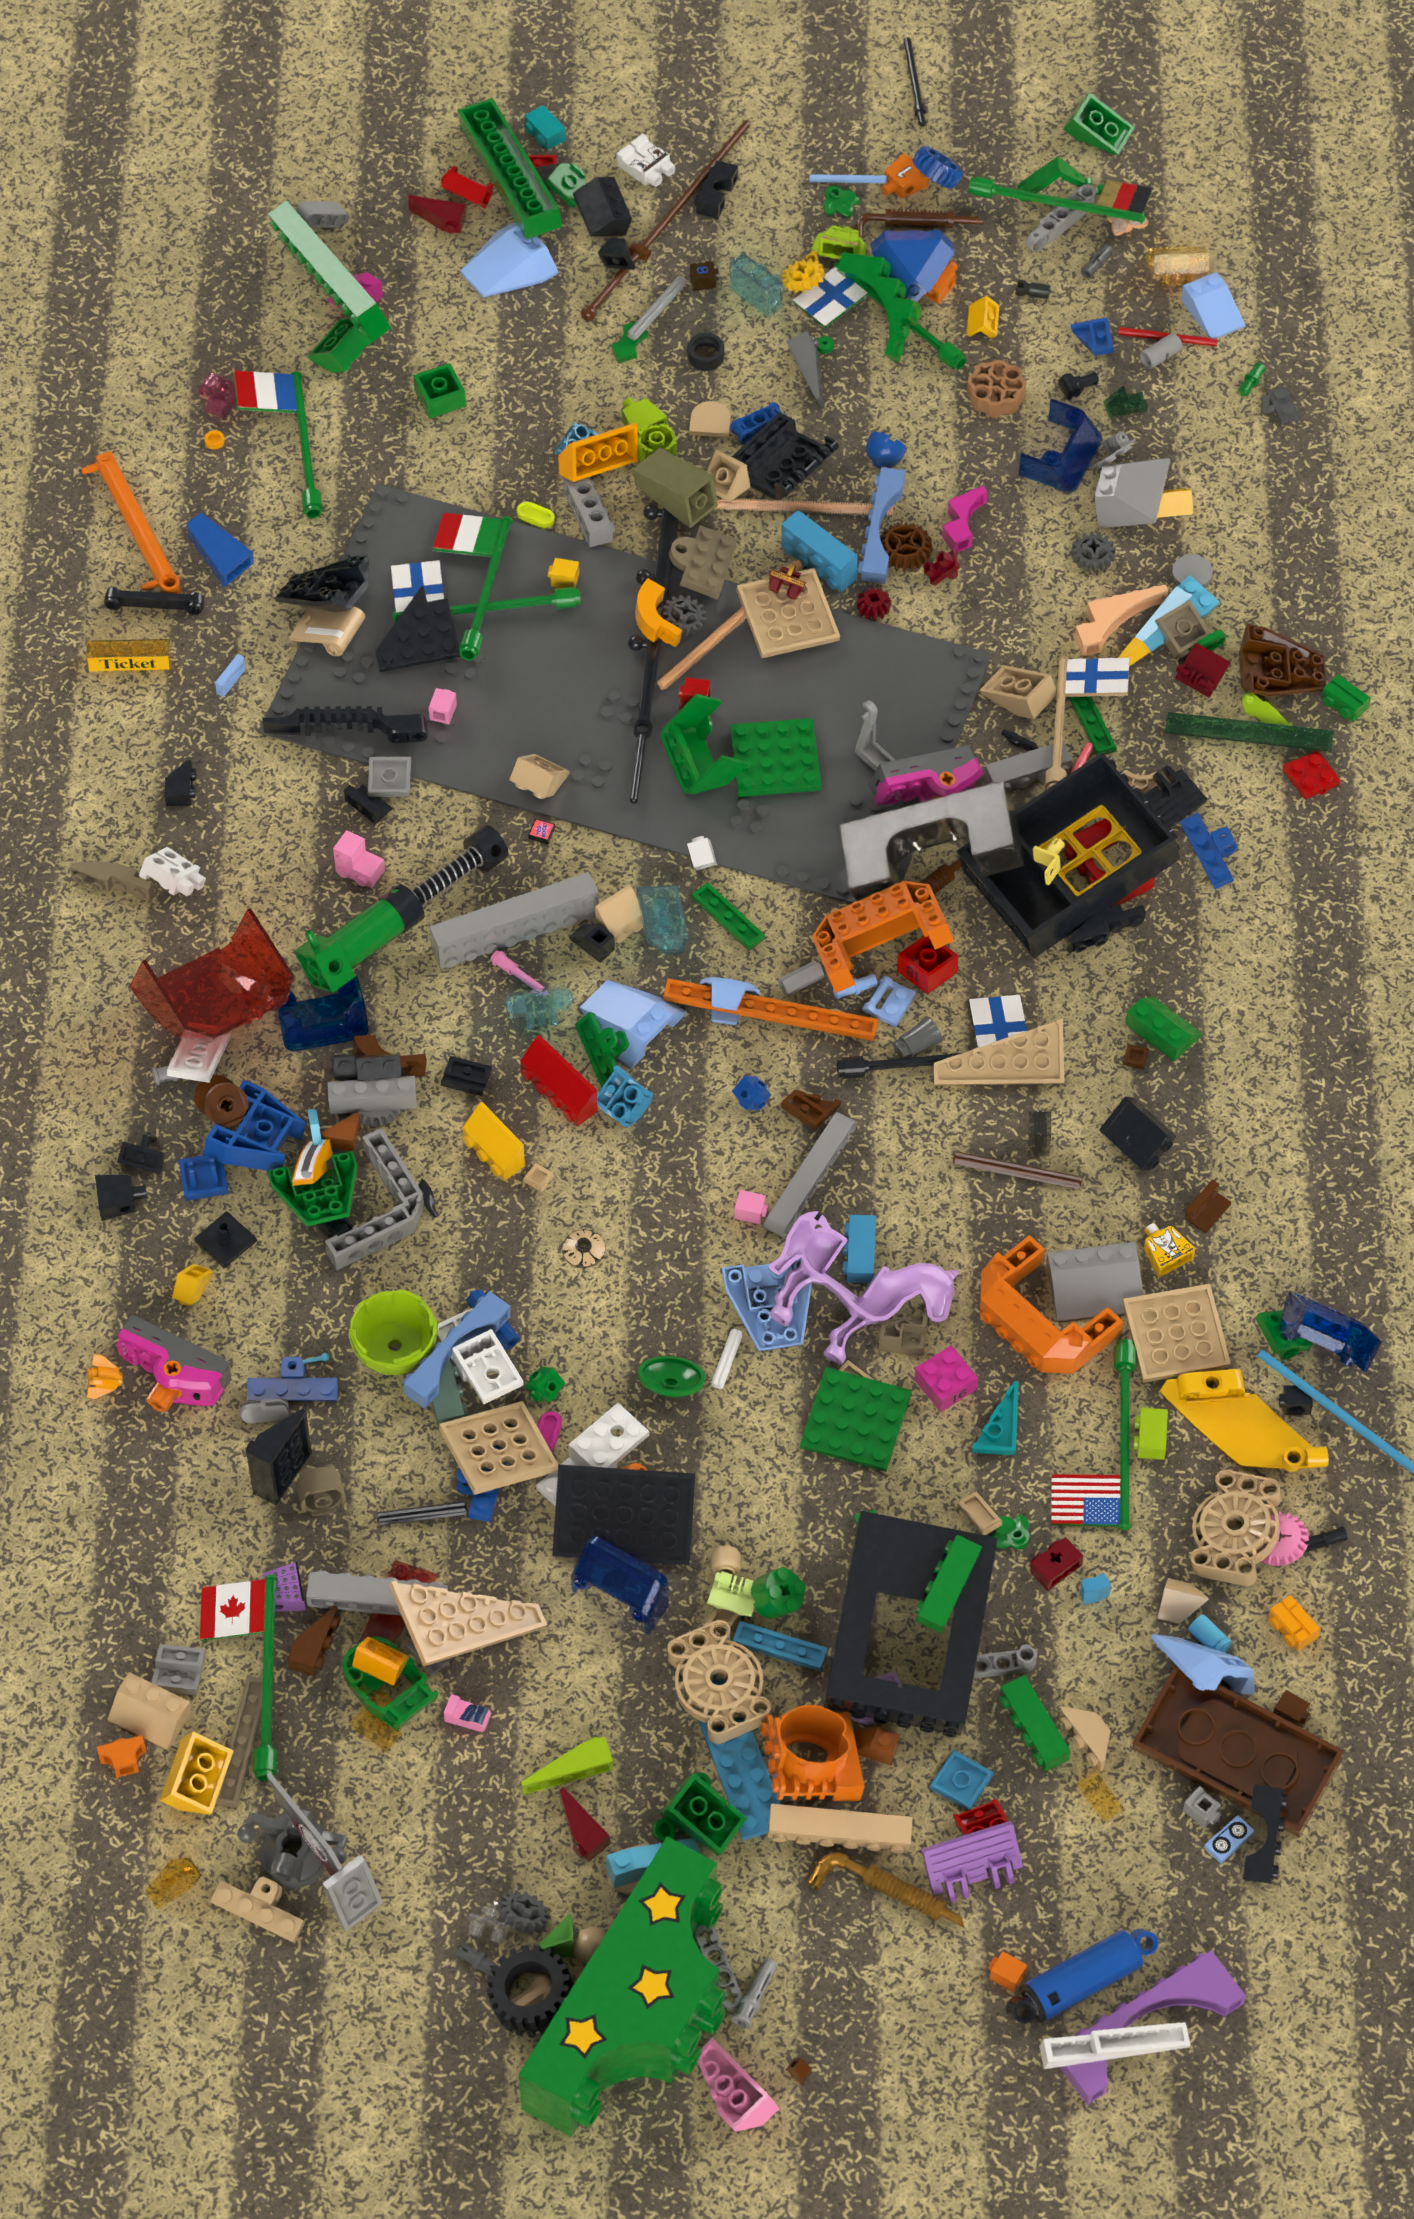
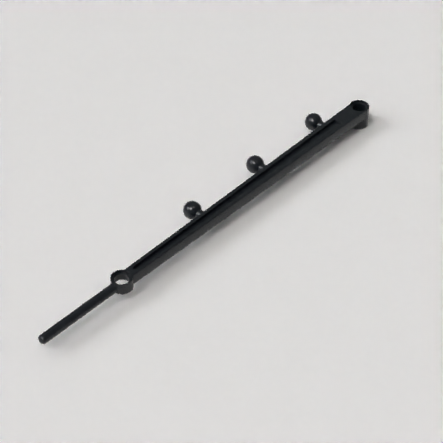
[628,504,679,804]

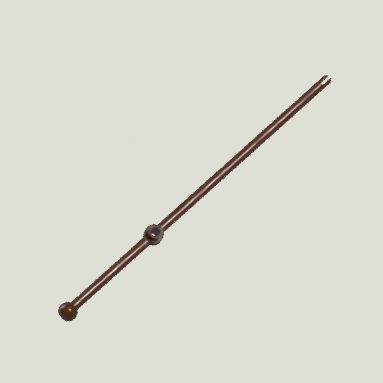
[581,120,751,321]

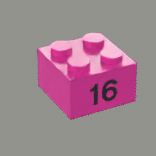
[914,1345,978,1412]

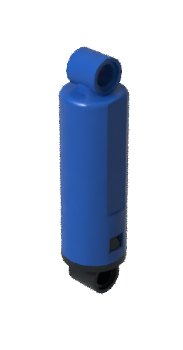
[1006,1928,1159,2024]

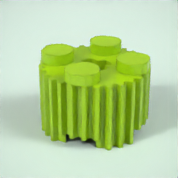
[638,423,677,462]

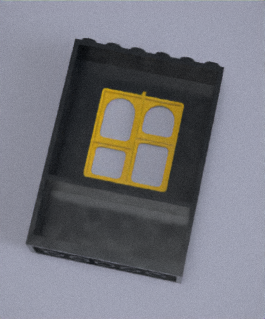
[957,752,1180,958]

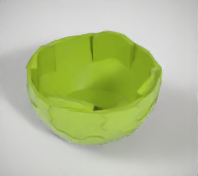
[349,1289,438,1375]

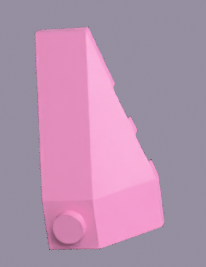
[698,2038,779,2132]

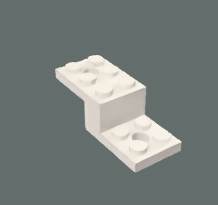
[437,1308,524,1405]
[536,1403,649,1507]

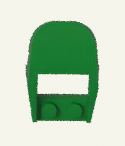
[342,1637,439,1731]

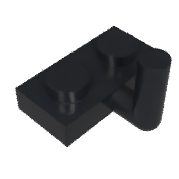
[117,1132,166,1174]

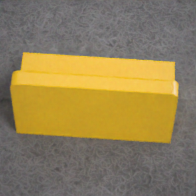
[966,296,999,338]
[1157,488,1193,518]

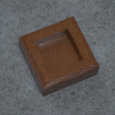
[1123,1044,1149,1069]

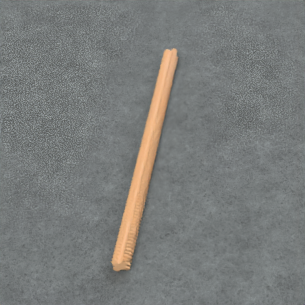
[715,497,893,516]
[657,559,803,691]

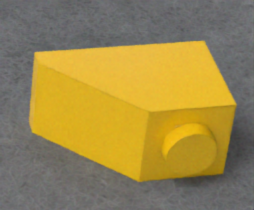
[172,1264,214,1306]

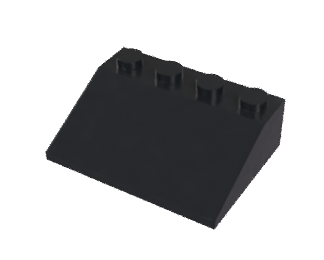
[246,1409,312,1506]

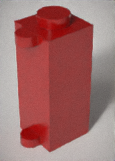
[440,166,494,209]

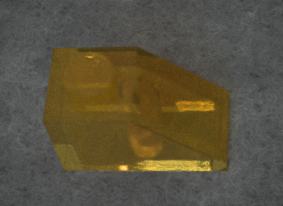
[145,1857,202,1909]

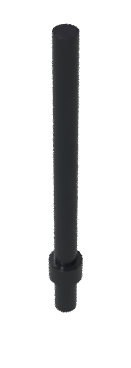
[904,38,926,127]

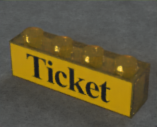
[86,639,172,671]

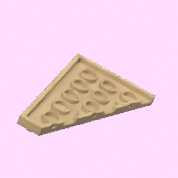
[389,1581,547,1666]

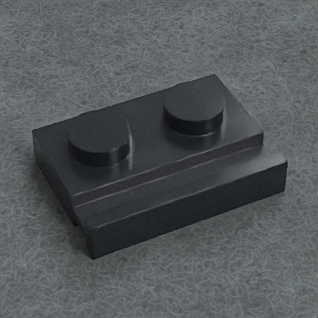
[441,1056,492,1096]

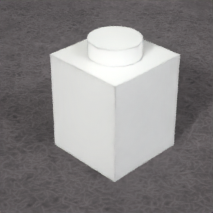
[687,836,717,870]

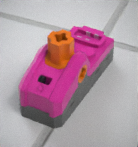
[868,745,983,822]
[117,1314,232,1413]

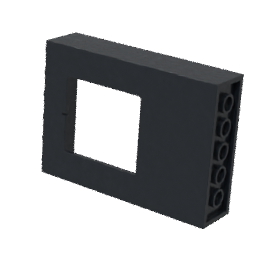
[823,1511,998,1737]

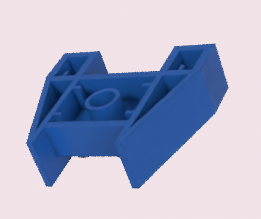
[203,1080,306,1171]

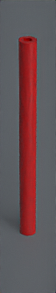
[1118,327,1218,347]

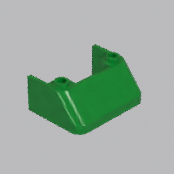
[661,694,748,794]

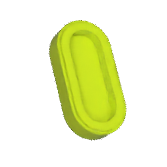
[517,502,555,528]

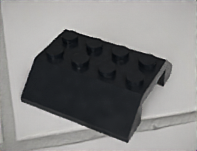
[732,412,839,500]

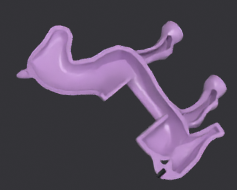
[769,1211,959,1365]

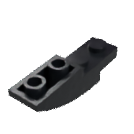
[1067,904,1146,953]

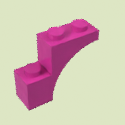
[942,486,987,552]

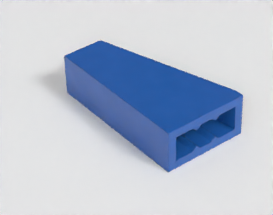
[186,513,254,587]

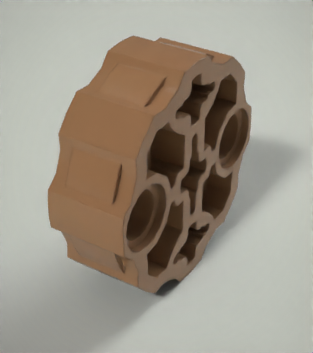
[967,360,1026,417]

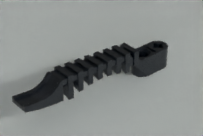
[263,706,428,743]

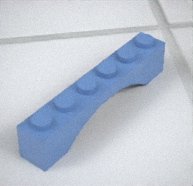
[858,467,905,584]
[403,1291,511,1409]

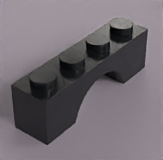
[1243,1785,1288,1884]

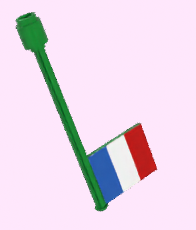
[233,371,323,519]

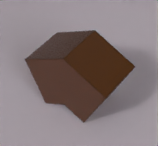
[786,2058,812,2085]

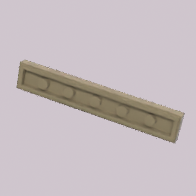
[215,1676,263,1809]

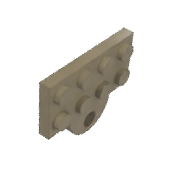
[669,525,737,600]

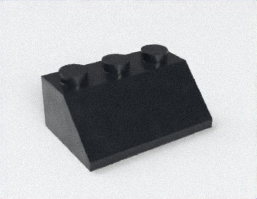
[573,177,632,237]

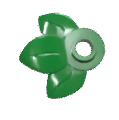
[823,185,860,218]
[991,1514,1030,1550]

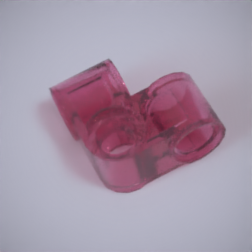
[198,373,236,419]

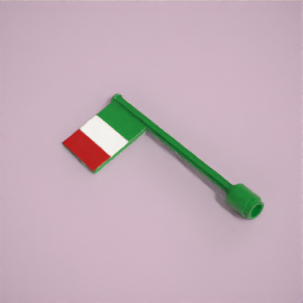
[433,513,513,661]

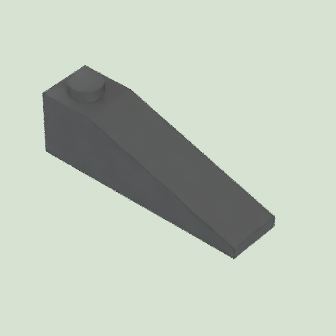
[786,331,825,409]

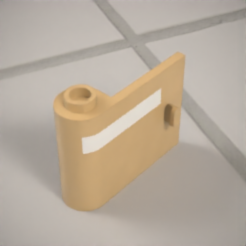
[289,606,365,656]

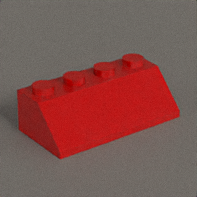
[520,1035,598,1126]

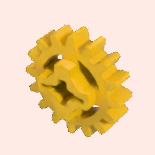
[782,258,825,293]

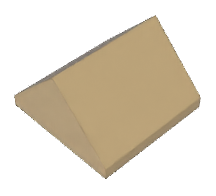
[707,449,750,502]

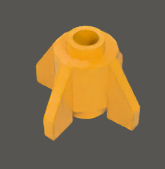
[86,1354,122,1399]

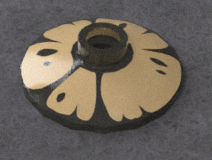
[562,1229,606,1268]

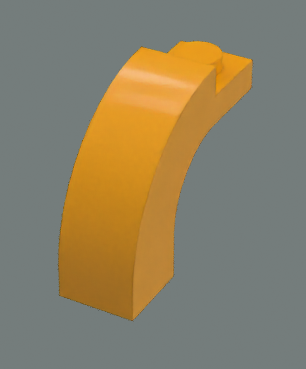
[635,578,682,647]

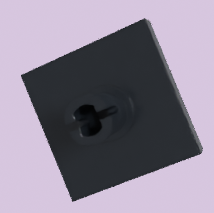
[194,1211,257,1269]

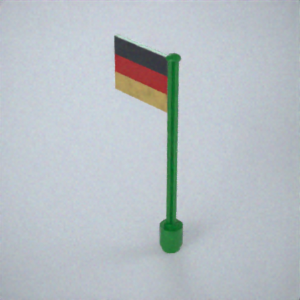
[968,176,1153,224]

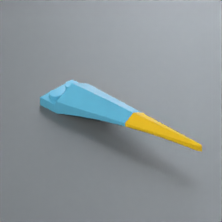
[1118,575,1220,667]

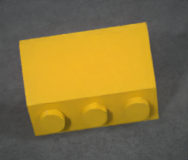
[462,1102,525,1181]
[160,1732,234,1815]

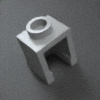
[1183,1786,1221,1828]

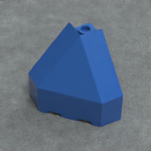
[870,230,955,302]

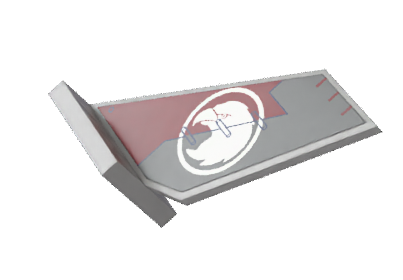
[267,1772,383,1931]

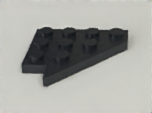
[376,586,461,672]

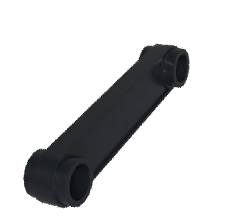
[104,587,204,615]

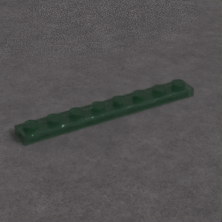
[1165,712,1334,752]

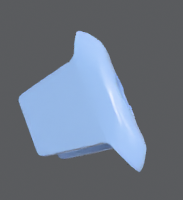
[699,977,761,1025]

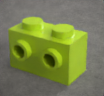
[1133,1407,1168,1460]

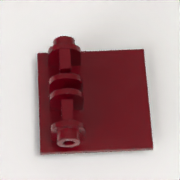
[1175,643,1231,698]

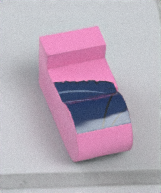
[444,1694,492,1732]

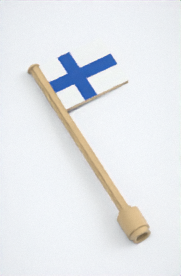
[1045,656,1130,790]

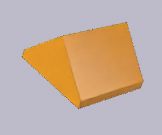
[352,1637,410,1686]

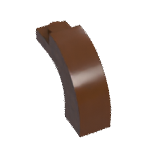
[352,1035,427,1077]

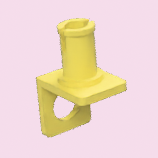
[1033,837,1065,885]

